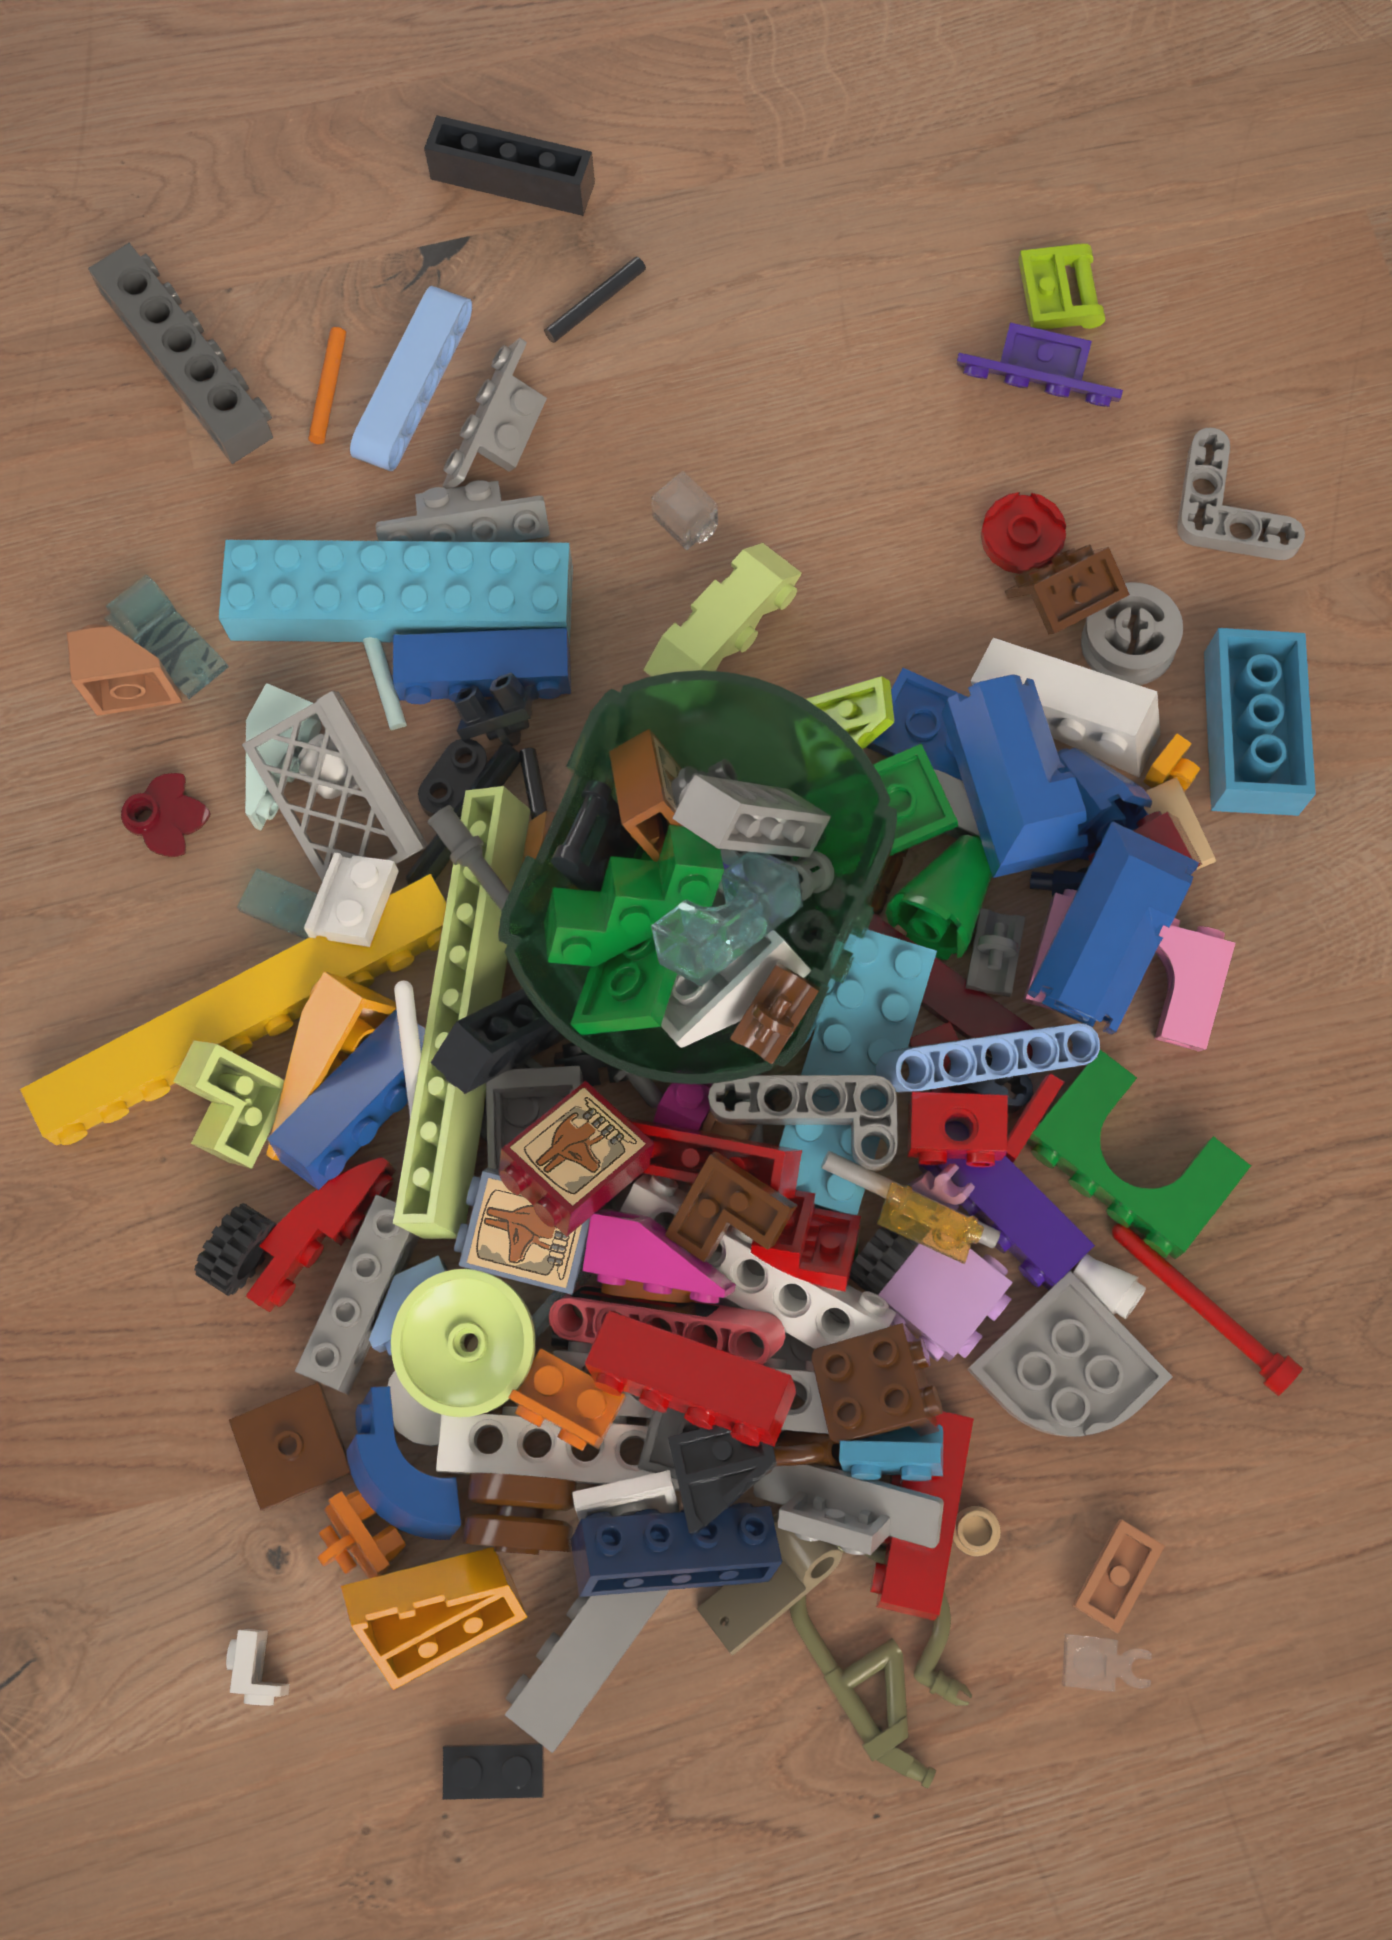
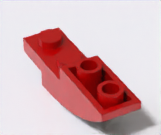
[246,1157,396,1312]

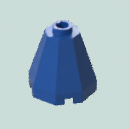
[1057,747,1152,861]

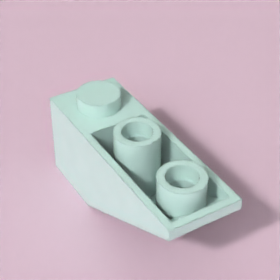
[245,683,321,831]

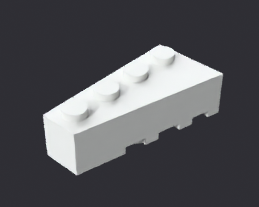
[971,638,1160,777]

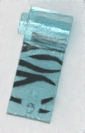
[104,574,229,699]

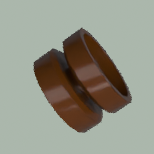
[463,1473,577,1555]

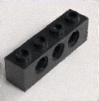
[430,975,575,1094]

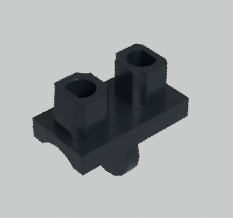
[454,672,540,747]

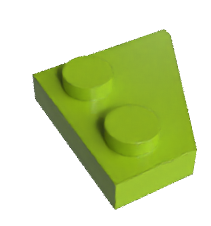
[805,676,894,781]

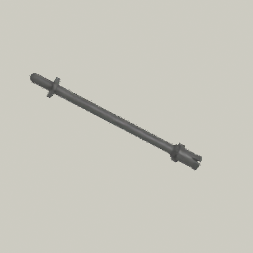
[427,805,663,1108]

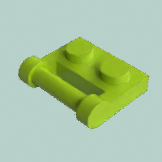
[1018,244,1105,330]

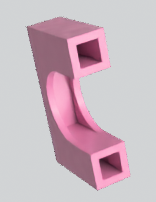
[1022,889,1235,1052]

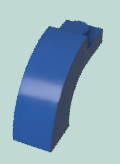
[346,1386,461,1540]

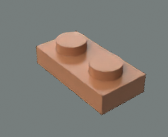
[1072,1519,1165,1633]

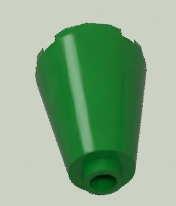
[885,835,992,960]

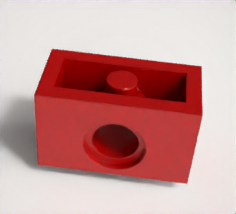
[907,1092,1008,1167]

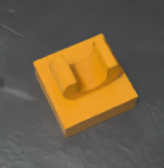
[1143,733,1200,792]

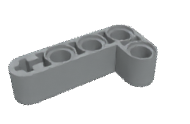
[708,1075,898,1172]

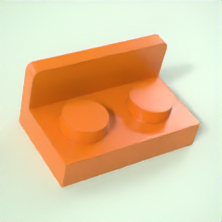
[508,1348,627,1451]

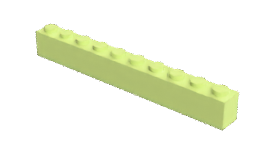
[393,786,530,1239]

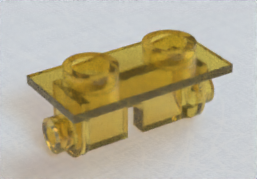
[877,1182,984,1264]

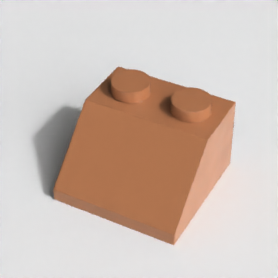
[67,624,182,716]

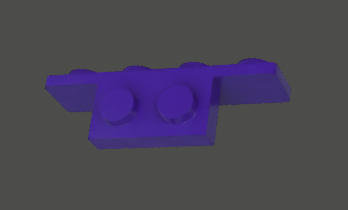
[957,322,1123,407]

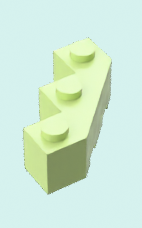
[644,543,802,701]

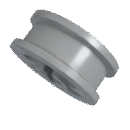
[1081,582,1183,685]

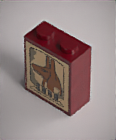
[499,1081,654,1237]

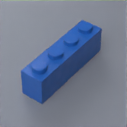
[393,628,571,704]
[267,1009,425,1190]

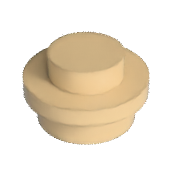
[953,1506,1001,1556]

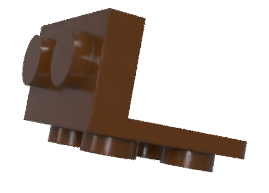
[812,1323,942,1445]

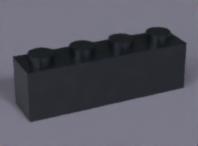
[424,115,595,216]

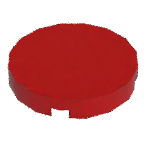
[981,492,1066,574]

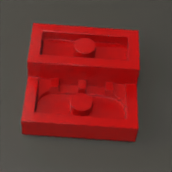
[751,1190,861,1292]

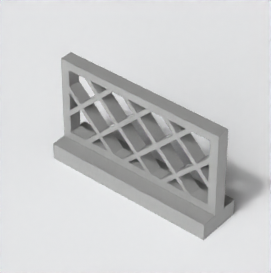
[242,691,428,882]

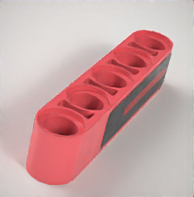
[548,1285,785,1365]

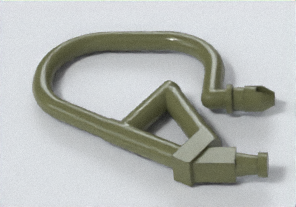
[789,1544,972,1789]

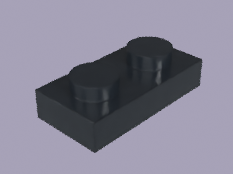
[442,1743,544,1800]

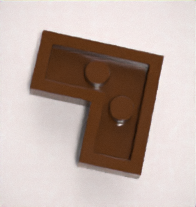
[665,1151,797,1262]

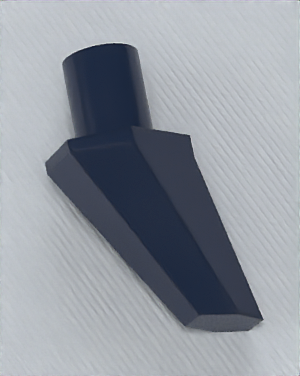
[1030,870,1086,897]

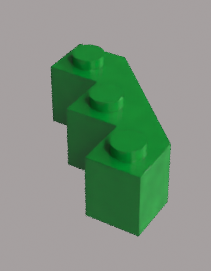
[544,825,724,967]

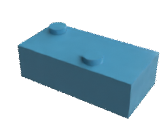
[1204,628,1316,816]

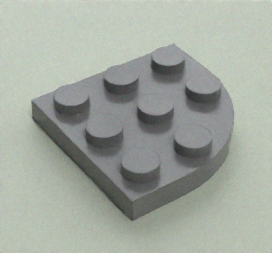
[967,1271,1173,1437]

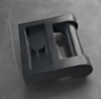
[551,780,639,892]

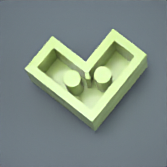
[173,1040,285,1169]

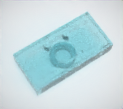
[237,868,317,939]

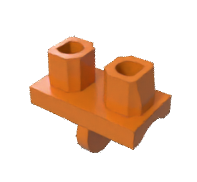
[317,1490,406,1579]

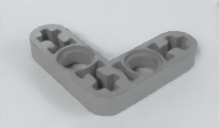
[1177,428,1305,560]

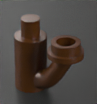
[766,1430,841,1475]

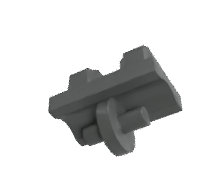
[965,908,1025,997]

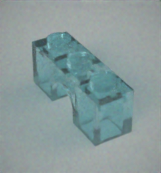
[651,852,803,986]

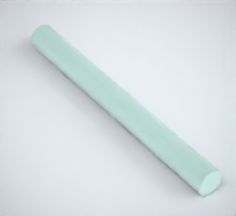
[363,637,407,731]

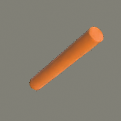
[308,327,346,444]

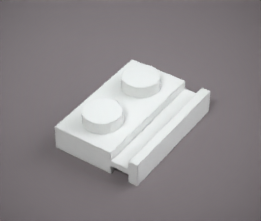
[304,852,399,947]

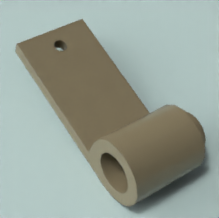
[696,1512,842,1656]

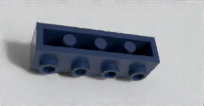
[571,1502,783,1597]

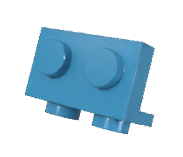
[839,1425,943,1481]

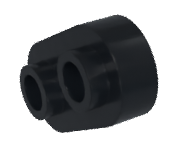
[418,739,488,817]

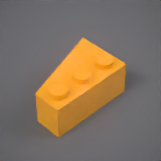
[341,1547,527,1690]

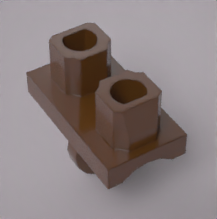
[730,962,820,1064]

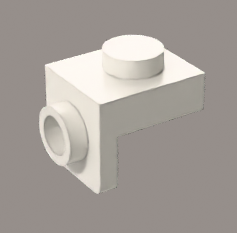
[226,1629,290,1706]

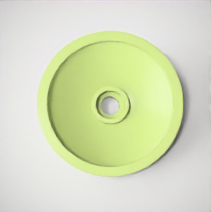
[391,1269,535,1417]

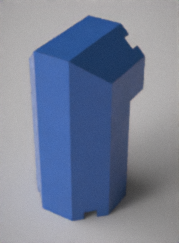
[941,674,1088,878]
[1027,821,1199,1035]

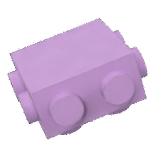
[878,1222,1013,1362]

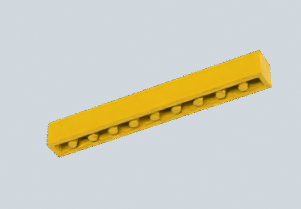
[20,874,447,1146]

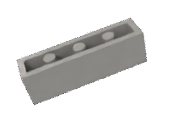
[505,1590,670,1753]

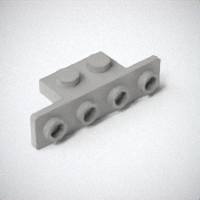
[442,338,547,489]
[376,480,550,542]
[753,1463,944,1555]

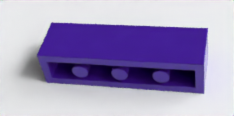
[917,1121,1095,1291]

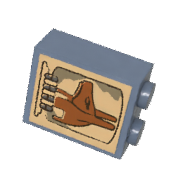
[454,1167,590,1295]

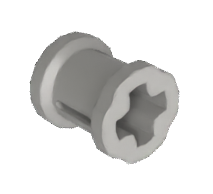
[775,851,834,903]

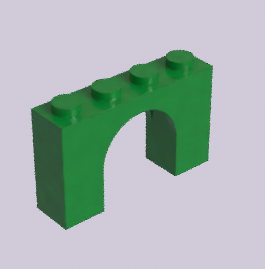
[1026,1049,1252,1259]

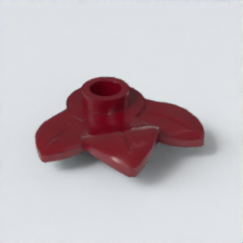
[121,773,211,857]

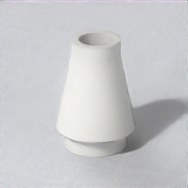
[1073,1254,1146,1319]

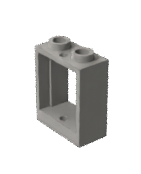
[486,1066,583,1170]

